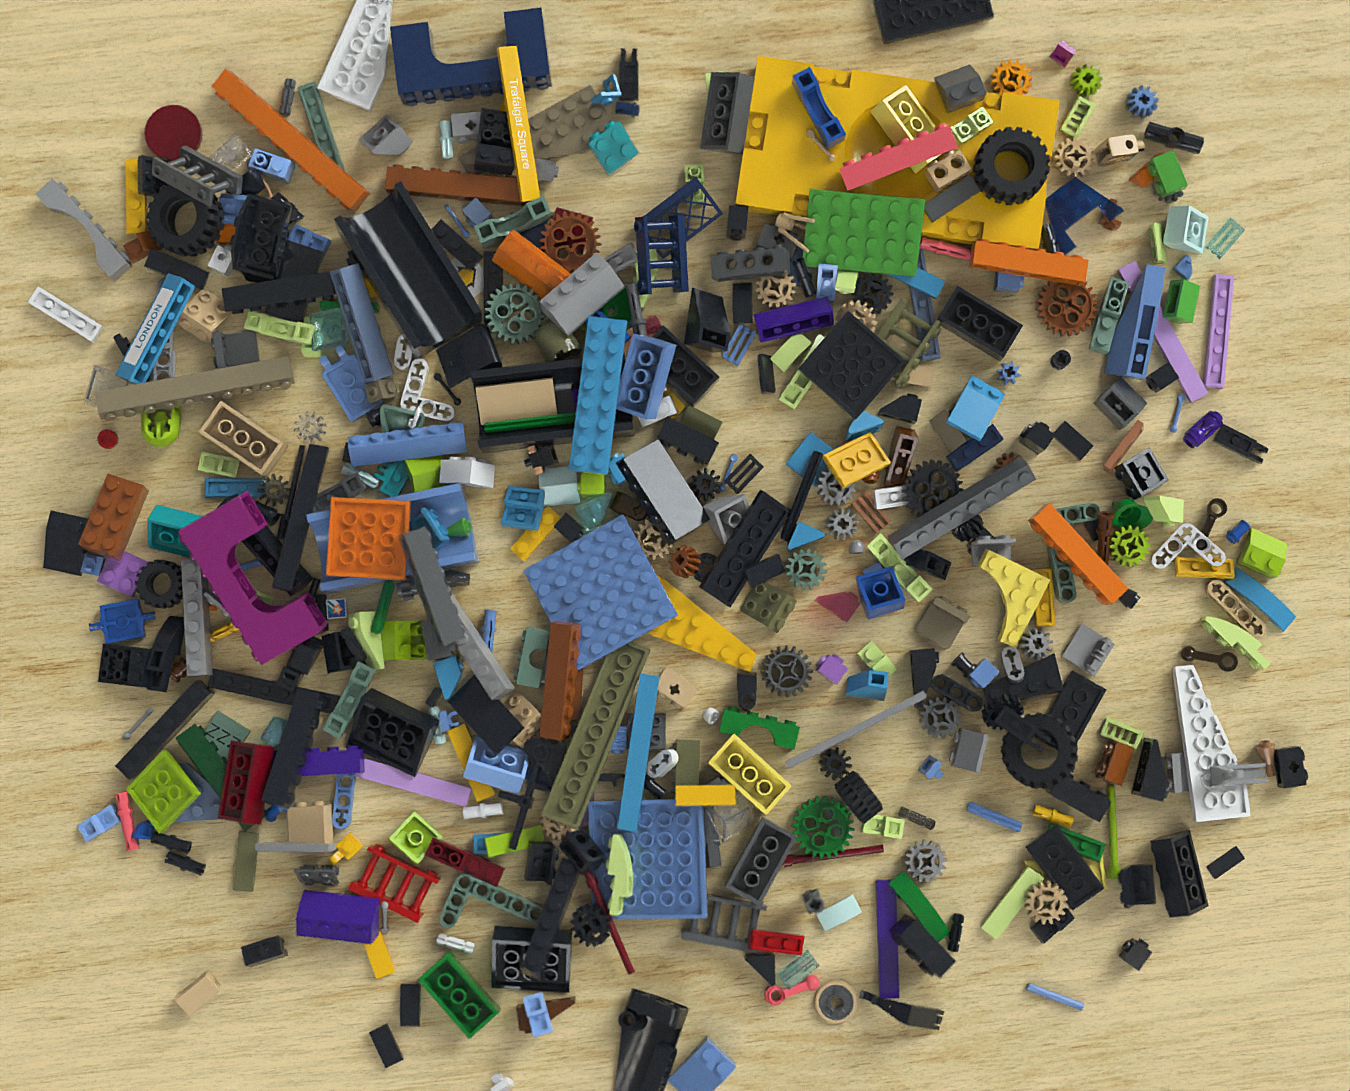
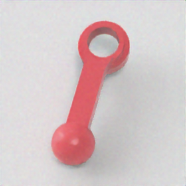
[764,975,819,1005]

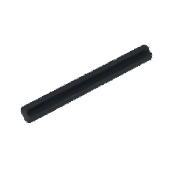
[780,451,823,541]

